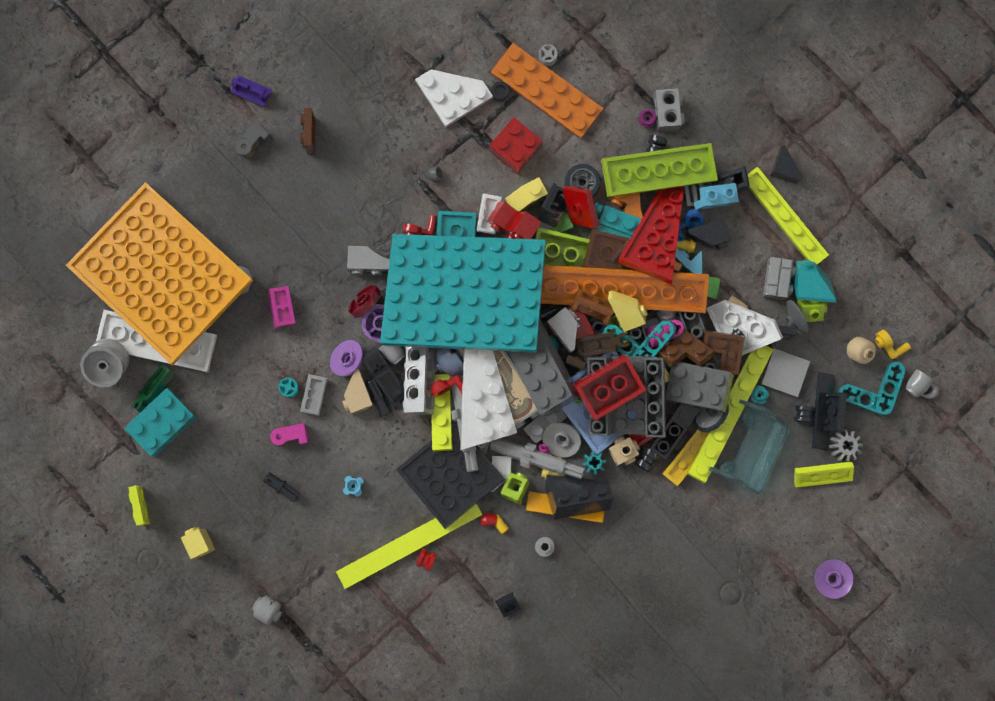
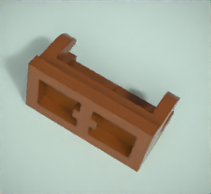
[570,288,614,325]

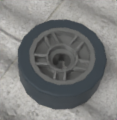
[564,164,601,197]

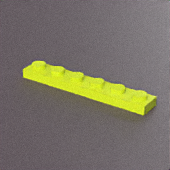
[748,167,829,264]

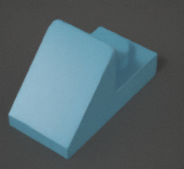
[675,248,702,274]

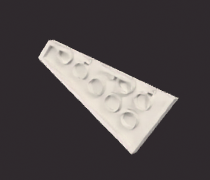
[460,349,517,450]

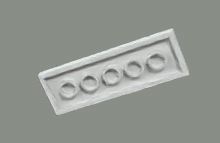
[96,310,217,372]

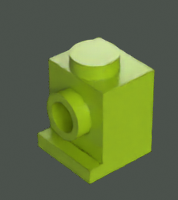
[500,472,530,505]

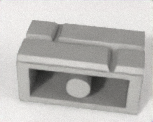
[763,257,796,300]

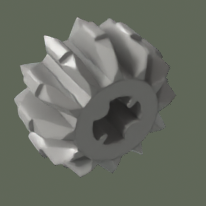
[829,430,863,462]

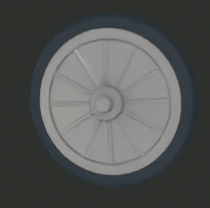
[694,404,729,432]

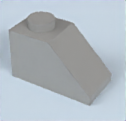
[547,307,577,354]

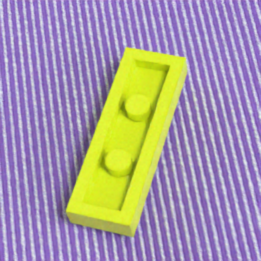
[794,462,854,487]

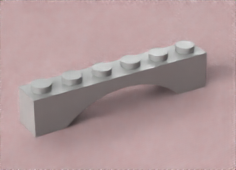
[347,246,390,275]

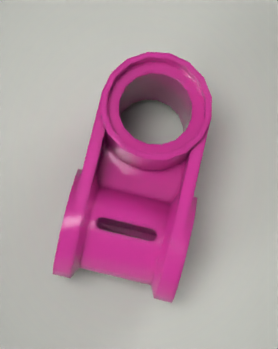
[645,320,684,348]

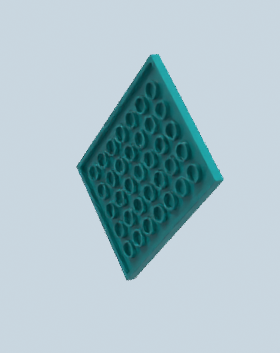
[380,234,546,353]

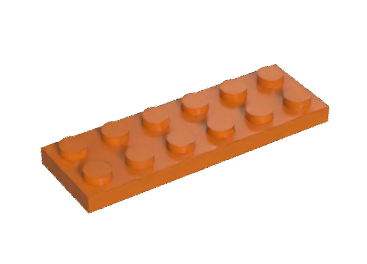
[491,43,603,139]

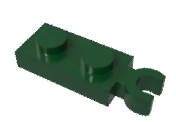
[132,363,175,413]

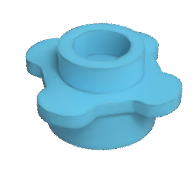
[343,476,364,497]

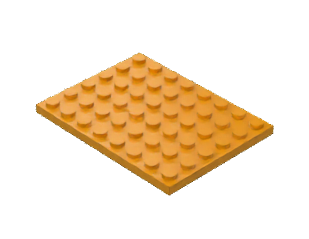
[66,182,253,365]

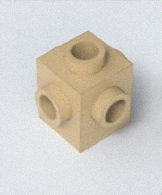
[608,436,640,466]

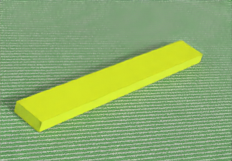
[336,504,482,589]

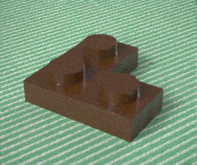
[658,330,714,367]
[703,330,744,375]

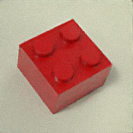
[489,117,543,174]

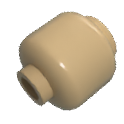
[847,337,876,364]

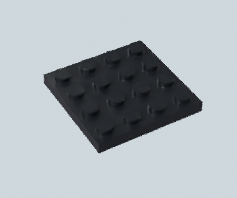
[396,421,505,530]

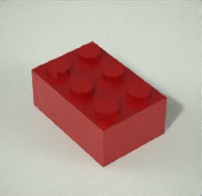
[572,355,646,420]

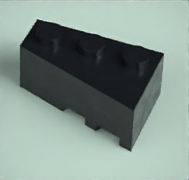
[545,475,613,520]

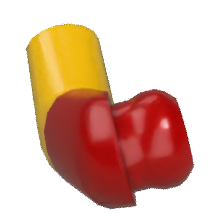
[480,513,509,534]

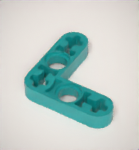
[603,321,676,357]
[838,362,905,415]

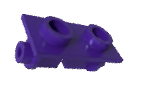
[230,75,272,107]

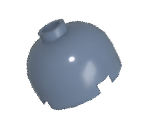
[435,348,464,376]

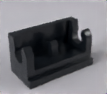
[537,183,566,228]

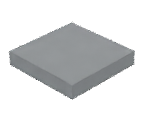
[761,348,810,398]

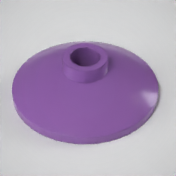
[330,340,363,377]
[814,559,853,599]

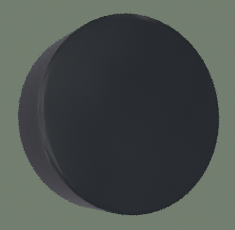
[491,81,510,101]

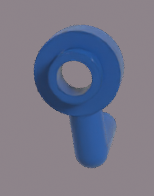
[677,209,704,242]

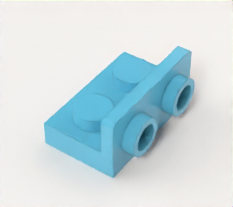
[694,183,739,210]

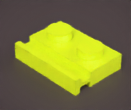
[128,485,150,526]

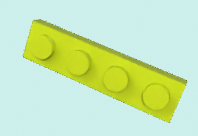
[432,374,453,452]

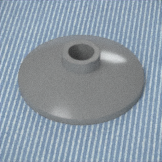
[543,423,581,457]

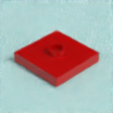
[562,186,599,229]

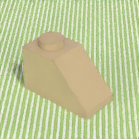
[342,369,373,415]

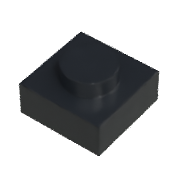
[495,592,521,618]

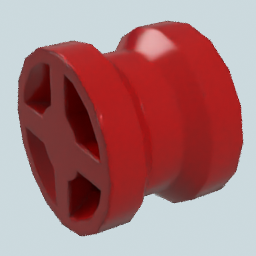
[416,548,437,572]

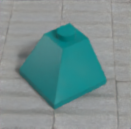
[793,260,836,303]

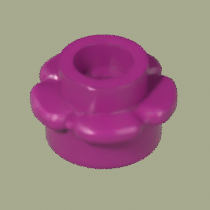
[638,110,657,128]

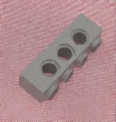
[403,346,436,415]

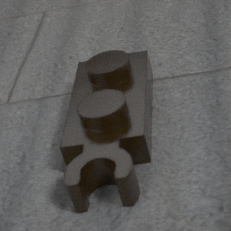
[576,332,630,358]

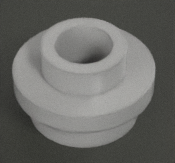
[535,537,554,557]

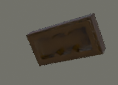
[564,355,586,372]

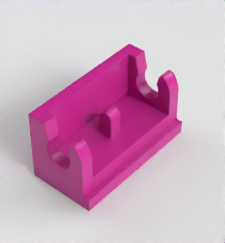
[268,286,295,330]

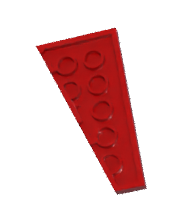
[618,186,684,285]

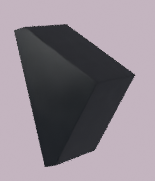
[770,145,802,184]

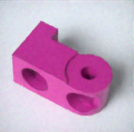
[270,423,309,446]

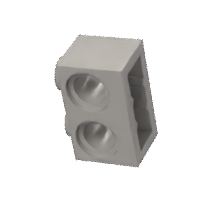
[654,88,684,132]

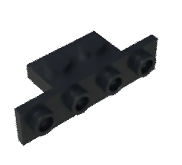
[812,372,847,451]

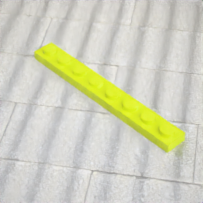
[687,345,774,483]

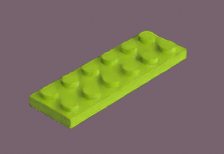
[601,143,718,197]

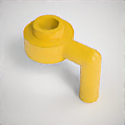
[875,330,911,359]

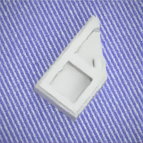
[491,456,511,492]

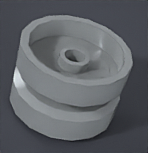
[80,339,130,387]

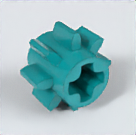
[582,451,606,475]

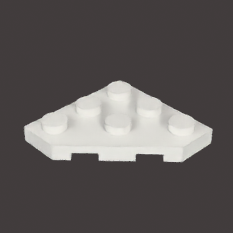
[415,70,493,128]
[706,300,783,355]

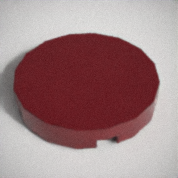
[348,285,381,318]

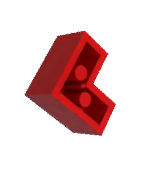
[487,202,541,239]

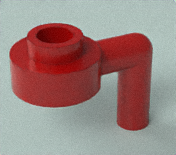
[402,215,438,236]
[430,375,463,397]

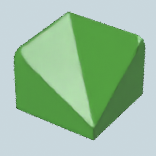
[551,212,574,233]
[707,277,720,299]

